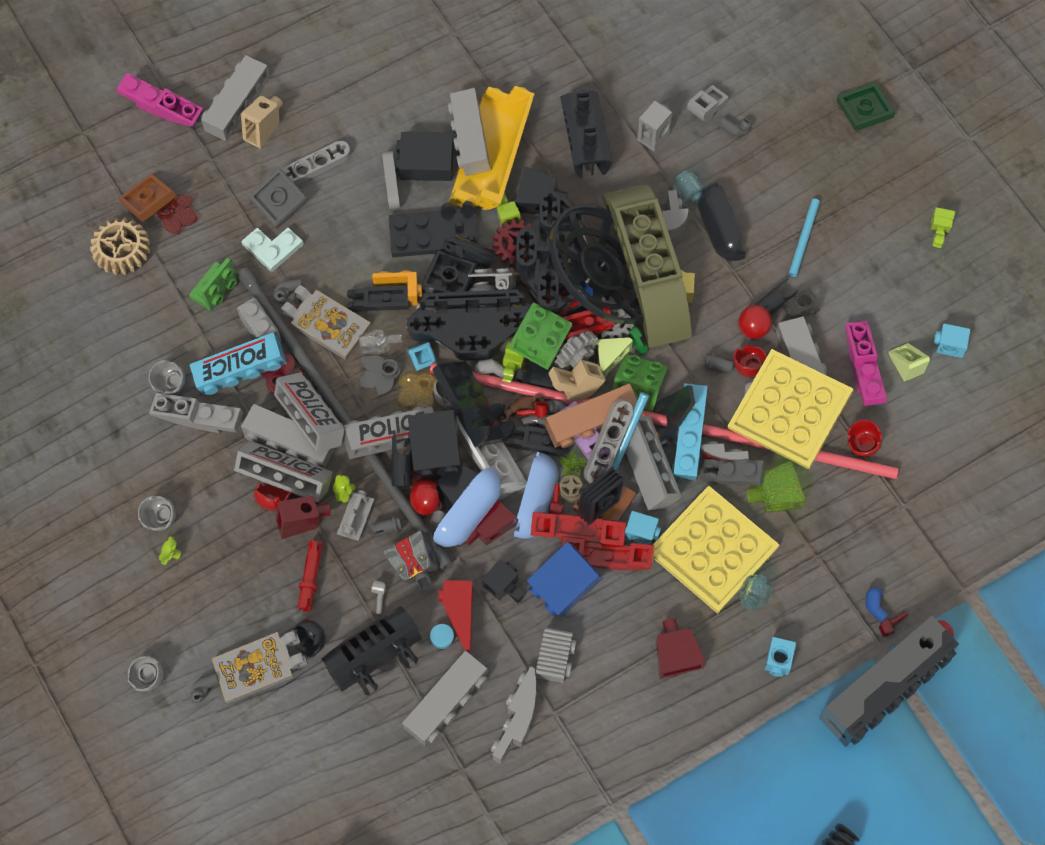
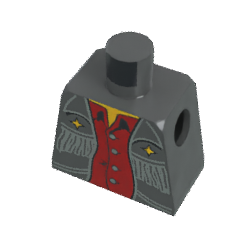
[383,530,438,591]

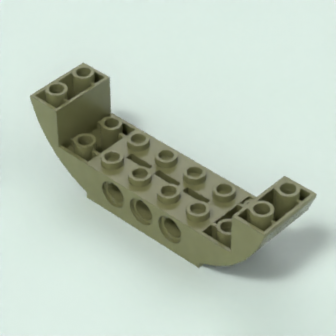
[601,183,692,349]

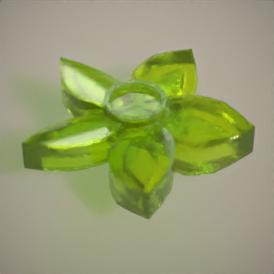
[559,452,587,478]

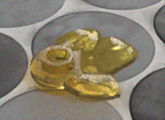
[398,373,436,408]

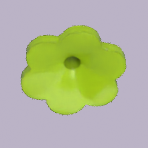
[332,475,355,503]
[159,536,181,565]

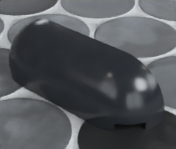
[698,183,745,261]

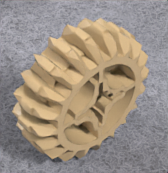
[90,217,151,276]

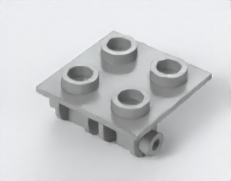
[468,268,519,290]

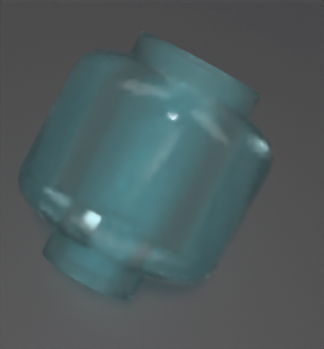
[673,169,705,203]
[738,574,772,610]

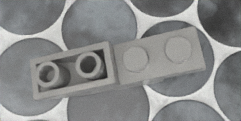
[149,393,244,433]
[491,666,536,764]

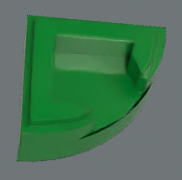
[629,327,648,356]

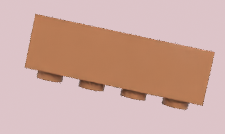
[544,383,637,448]

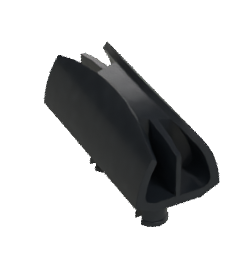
[560,90,612,178]
[321,606,422,695]

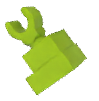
[497,192,521,228]
[931,207,955,248]
[502,342,526,383]

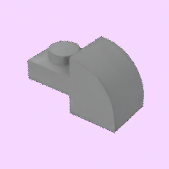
[687,85,729,123]
[662,190,688,239]

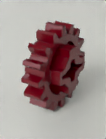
[492,219,532,267]

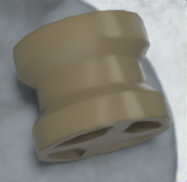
[560,475,583,503]

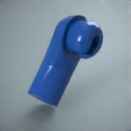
[866,587,889,623]

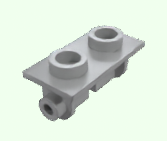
[337,490,374,541]

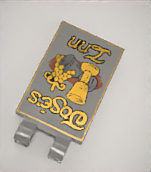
[281,285,371,360]
[212,631,308,704]

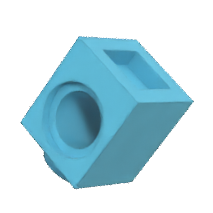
[934,323,970,358]
[624,511,661,545]
[764,637,796,677]

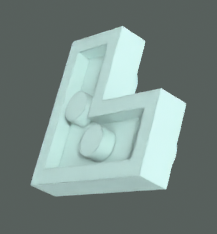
[241,228,304,273]

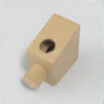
[241,96,283,149]

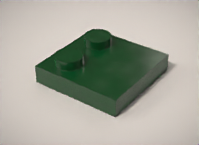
[837,82,895,131]

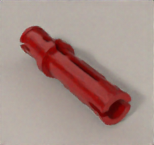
[297,541,323,612]

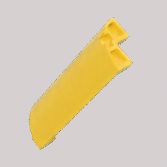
[448,86,534,210]

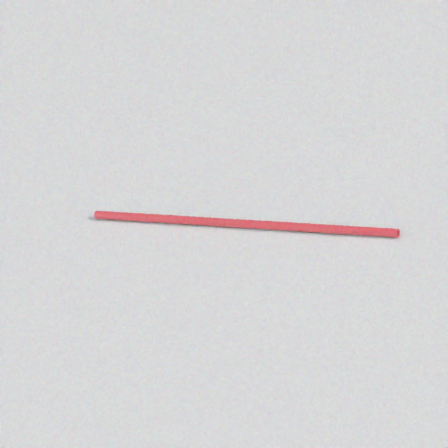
[430,362,899,479]

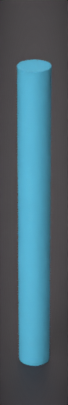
[788,198,820,277]
[611,392,649,470]

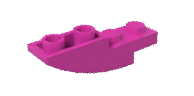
[116,73,203,127]
[845,321,887,406]

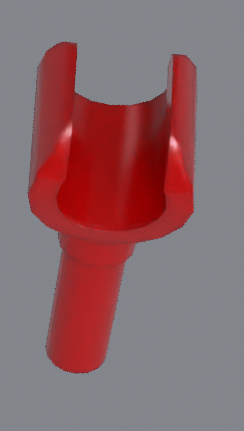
[517,401,548,418]
[550,484,564,514]

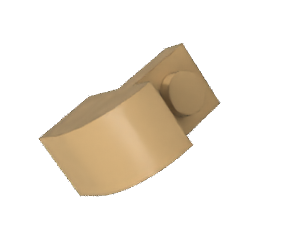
[549,359,605,401]

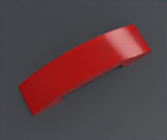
[530,512,626,546]
[561,537,655,570]

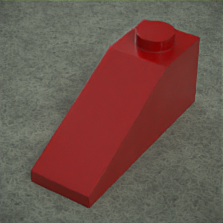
[559,308,614,350]
[439,580,473,655]

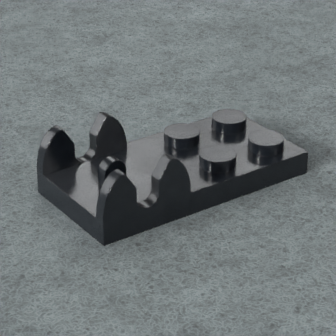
[389,201,479,258]
[432,361,515,447]

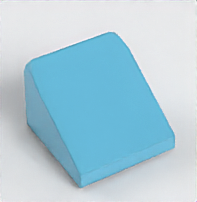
[407,341,437,371]

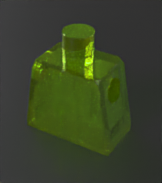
[746,461,805,512]

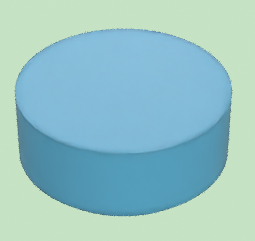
[430,624,454,649]

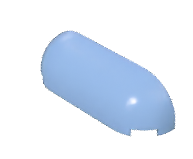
[514,452,559,539]
[433,468,501,547]

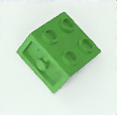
[189,257,238,311]
[508,303,572,370]
[612,354,668,412]

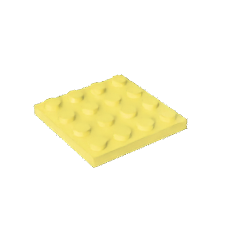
[728,349,853,470]
[653,486,780,614]

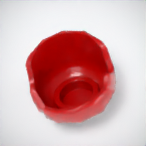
[738,305,772,339]
[733,344,767,378]
[847,419,882,457]
[410,480,439,515]
[254,482,291,511]

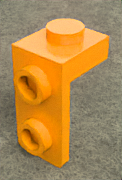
[372,270,422,306]

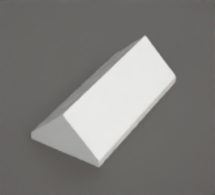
[457,416,527,501]

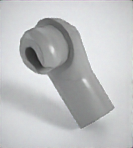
[474,358,505,378]

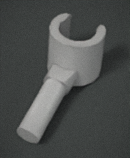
[430,510,446,527]
[371,580,387,614]

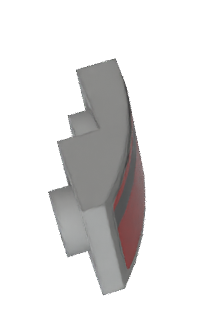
[700,441,749,461]

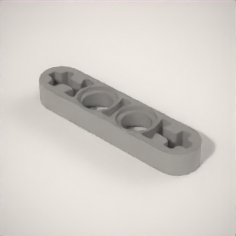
[281,141,351,185]
[584,399,633,484]

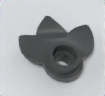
[358,355,401,395]

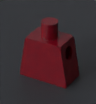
[276,496,331,539]
[464,500,517,546]
[656,619,706,679]

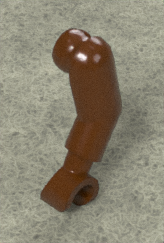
[499,395,544,424]

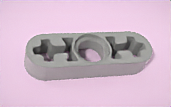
[382,151,400,209]

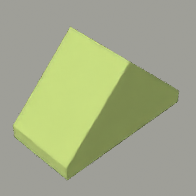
[597,338,633,378]
[888,343,930,382]

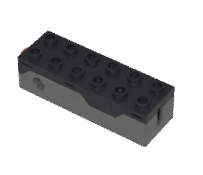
[819,616,959,747]

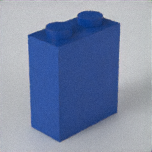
[527,542,603,617]

